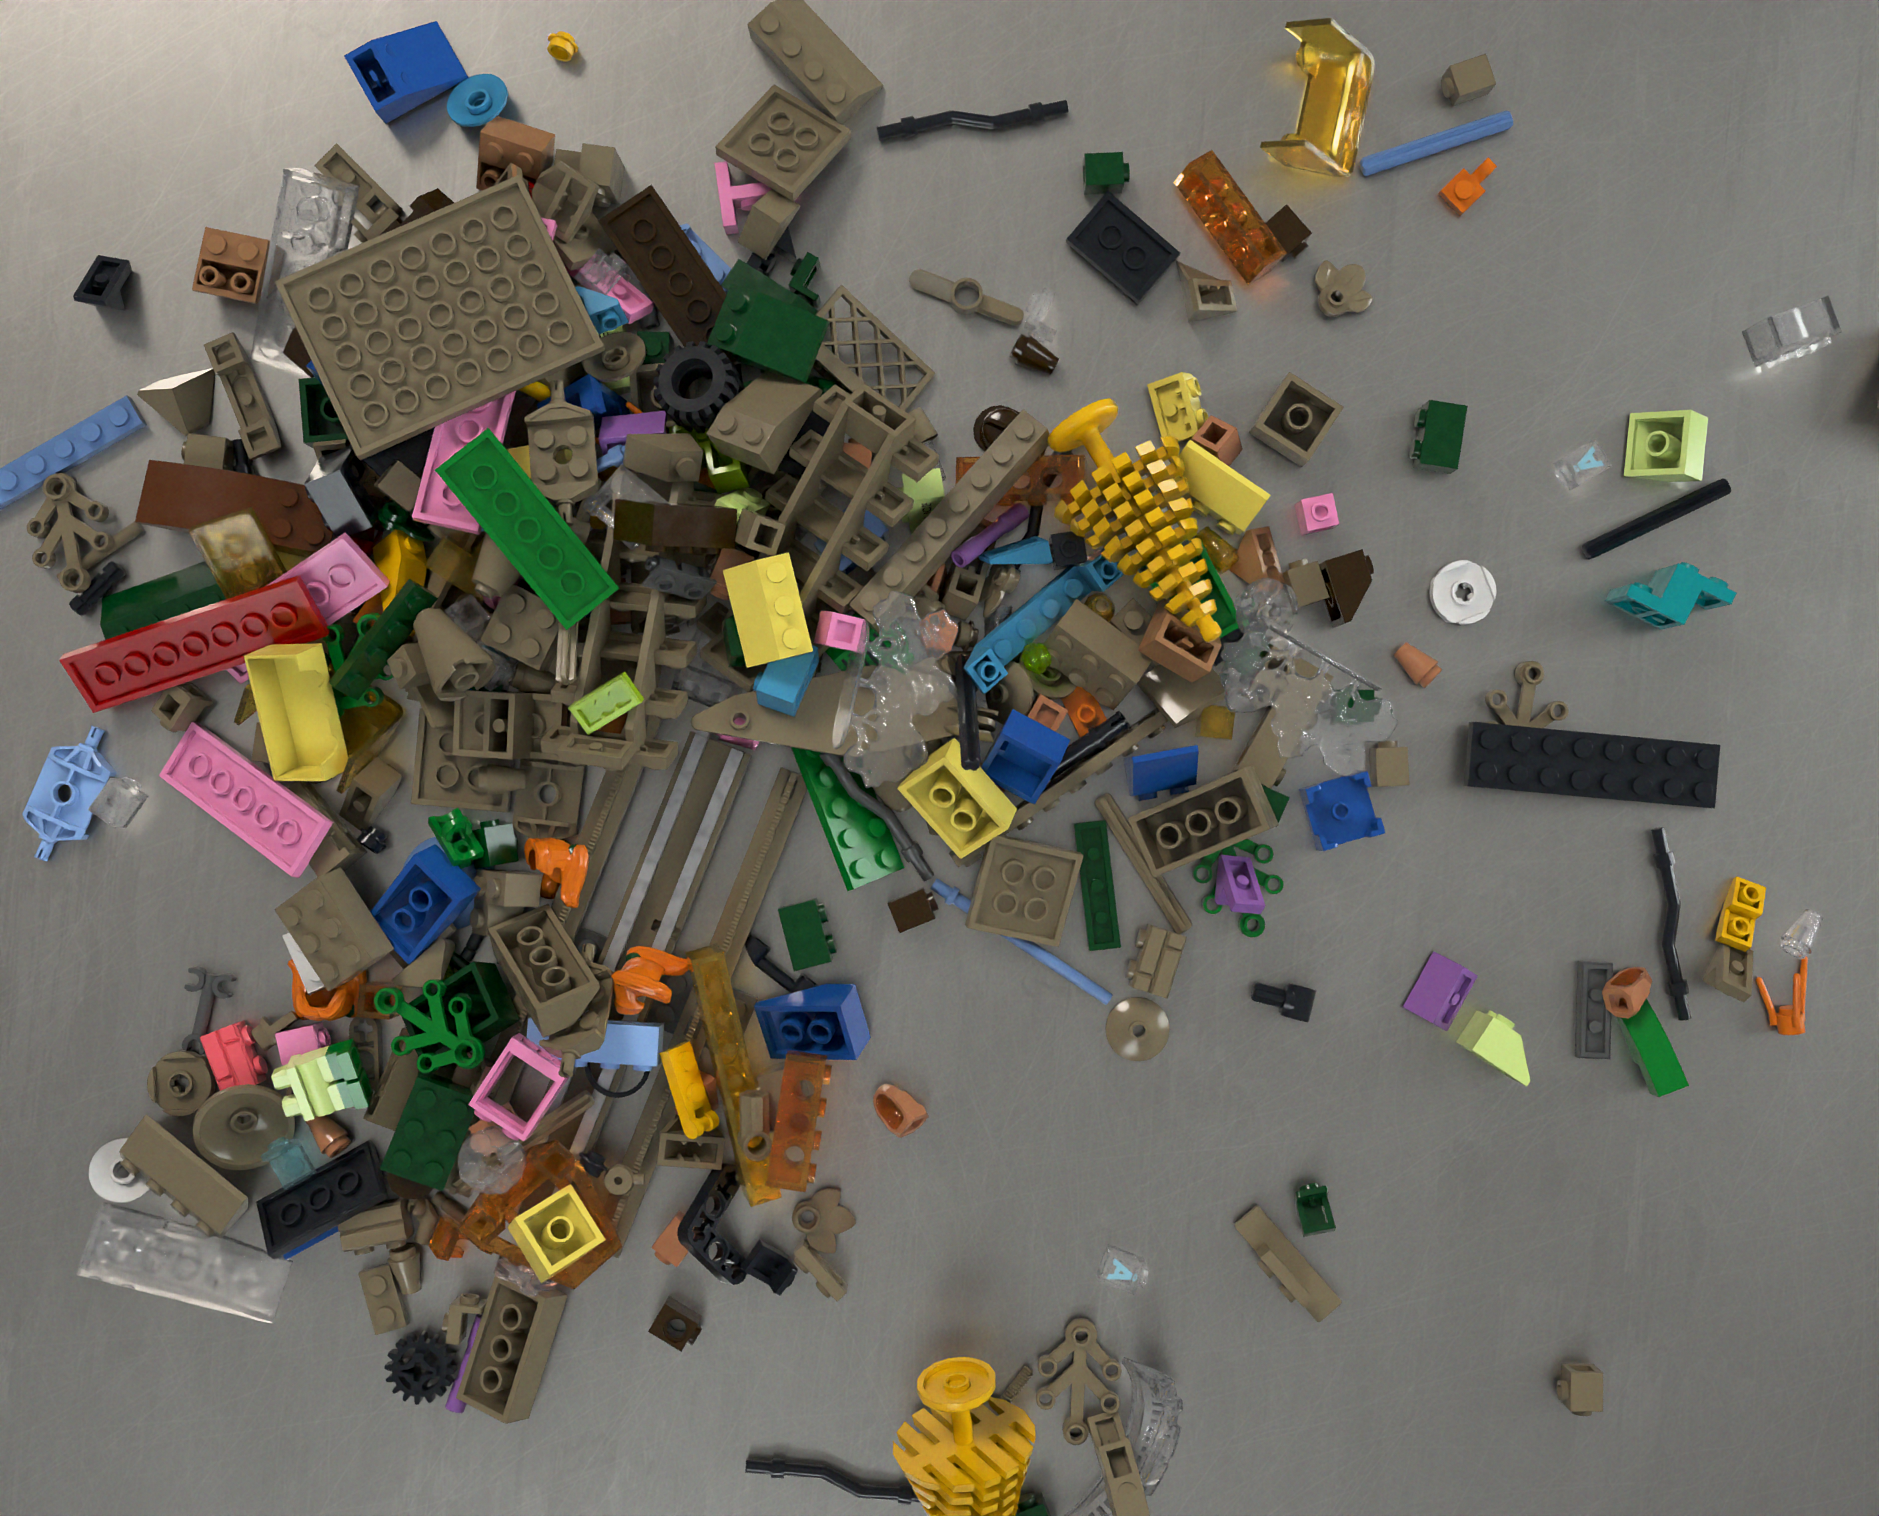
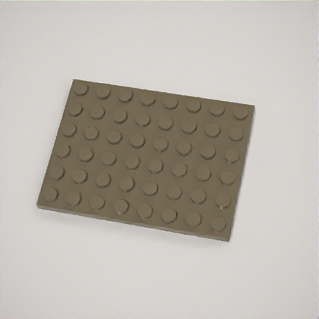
[274,174,605,460]

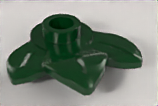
[377,502,435,542]

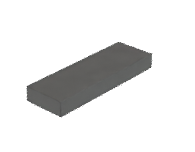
[1575,961,1613,1059]

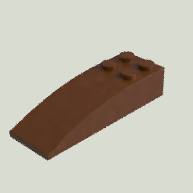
[135,460,336,557]

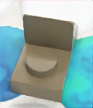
[1703,943,1753,1003]

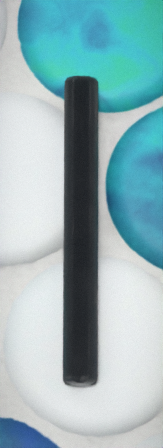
[1582,478,1731,559]
[955,654,981,771]

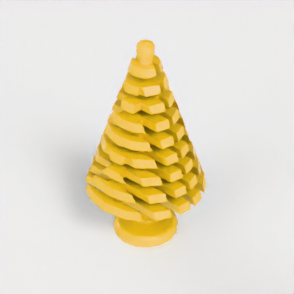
[1047,398,1222,642]
[893,1357,1036,1516]

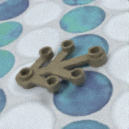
[27,473,115,593]
[1484,661,1569,728]
[1036,1318,1122,1445]

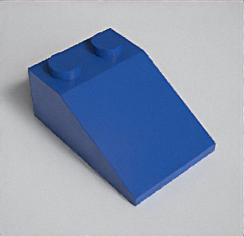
[1123,745,1199,801]
[370,844,481,965]
[754,984,871,1060]

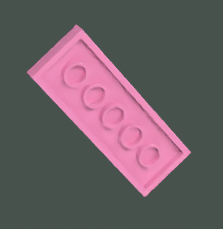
[226,532,390,684]
[159,722,334,878]

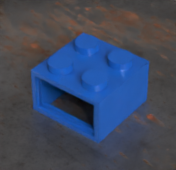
[981,709,1070,805]

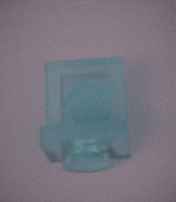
[260,1137,316,1190]

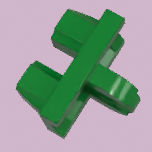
[428,808,484,869]

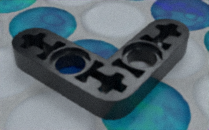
[677,1163,747,1285]

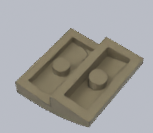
[1137,664,1231,728]

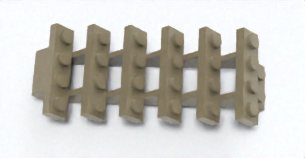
[696,383,939,692]
[541,466,725,771]

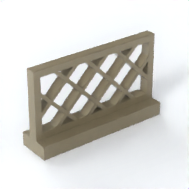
[812,285,935,411]

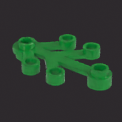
[322,613,395,719]
[1192,839,1284,937]
[374,979,485,1073]

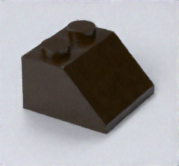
[1319,549,1374,628]

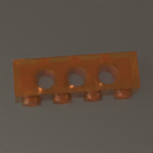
[1174,150,1287,285]
[956,455,1087,506]
[766,1050,832,1192]

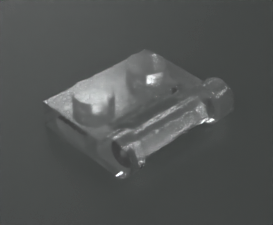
[583,464,668,550]

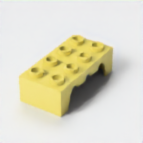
[244,643,351,781]

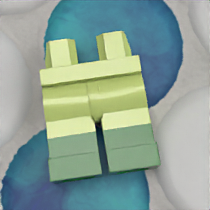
[271,1038,374,1121]

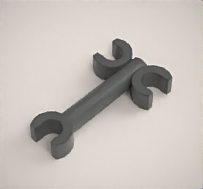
[182,967,237,1054]

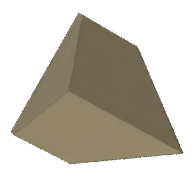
[1176,261,1237,322]
[137,368,215,436]
[656,1114,725,1170]

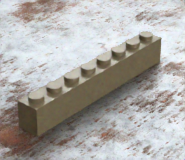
[849,409,1049,635]

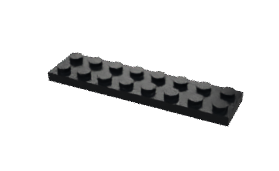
[1463,722,1720,809]

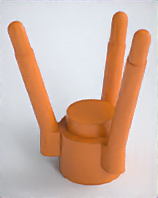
[1756,956,1808,1035]

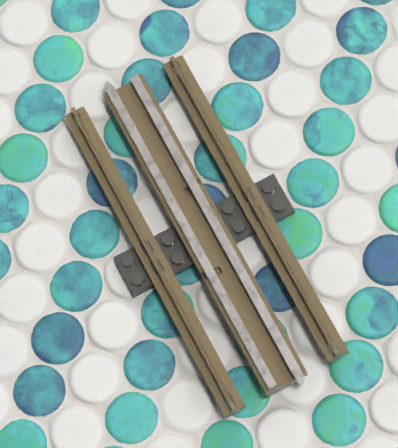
[444,715,807,1258]

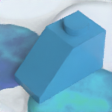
[753,645,819,717]

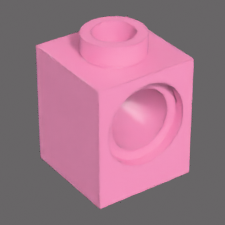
[1295,493,1339,536]
[814,611,864,652]
[275,1022,331,1065]

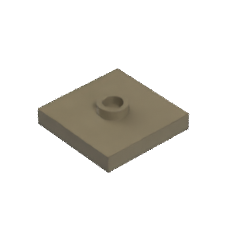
[553,212,620,271]

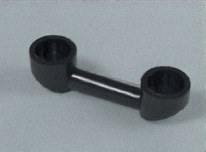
[745,934,819,993]

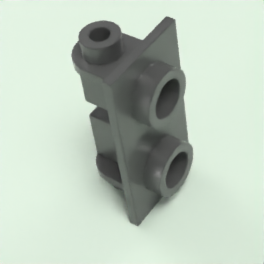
[642,555,717,599]

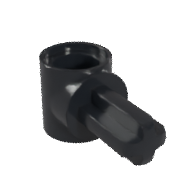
[1251,983,1316,1022]

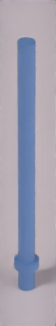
[930,878,1113,1005]

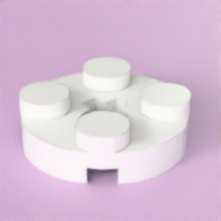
[1430,560,1497,625]

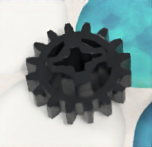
[384,1330,458,1405]

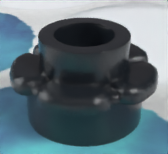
[356,826,387,854]
[576,1149,608,1178]

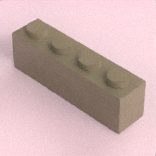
[1233,658,1334,789]

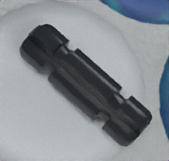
[69,561,125,616]

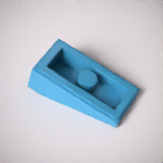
[979,536,1053,564]

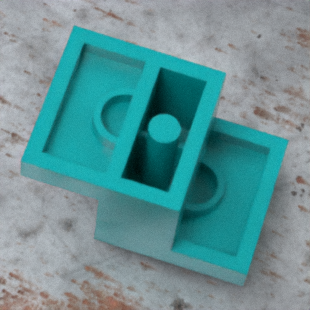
[1605,562,1737,630]

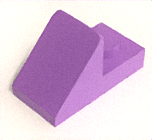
[1215,855,1266,914]

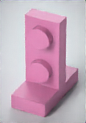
[714,161,798,235]

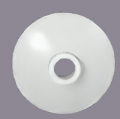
[89,1138,150,1203]

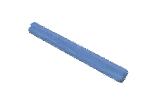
[1359,110,1513,176]

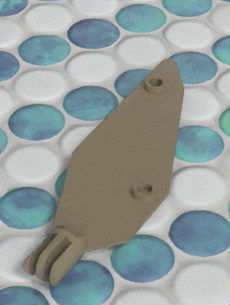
[691,665,999,758]

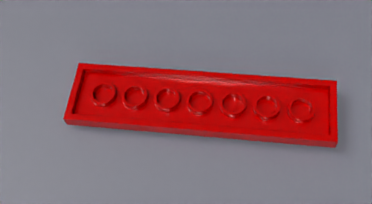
[59,575,330,713]

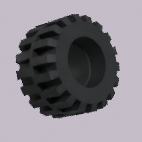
[653,341,744,433]

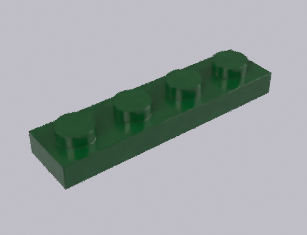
[329,579,438,700]
[1073,820,1121,951]

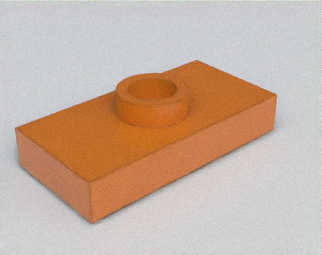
[1061,686,1107,738]

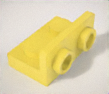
[1147,372,1209,443]

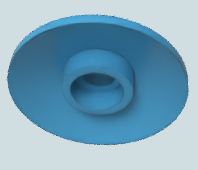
[447,74,508,127]

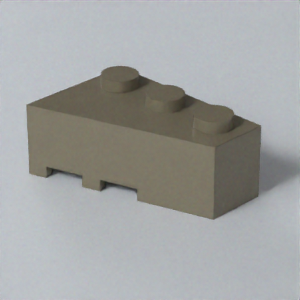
[287,781,367,877]

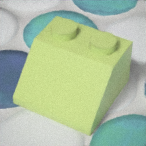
[1624,410,1708,482]
[1456,1010,1530,1086]

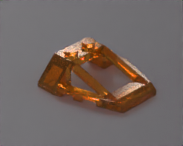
[457,1139,622,1290]

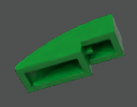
[1617,998,1689,1097]

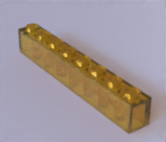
[685,944,782,1207]

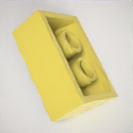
[1174,440,1271,535]
[723,552,813,668]
[897,738,1017,859]

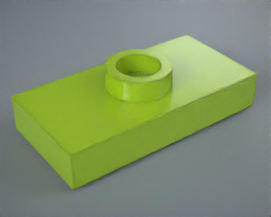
[568,671,644,735]

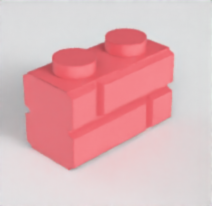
[199,1020,268,1091]

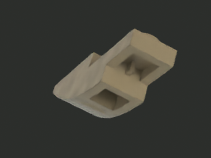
[1086,1410,1150,1516]

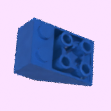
[344,21,469,124]

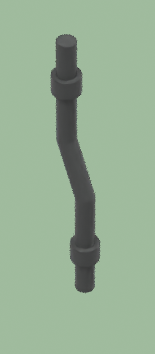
[819,752,934,881]

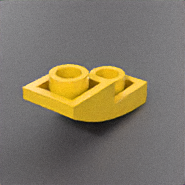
[1715,876,1766,952]

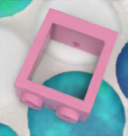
[468,1033,568,1141]

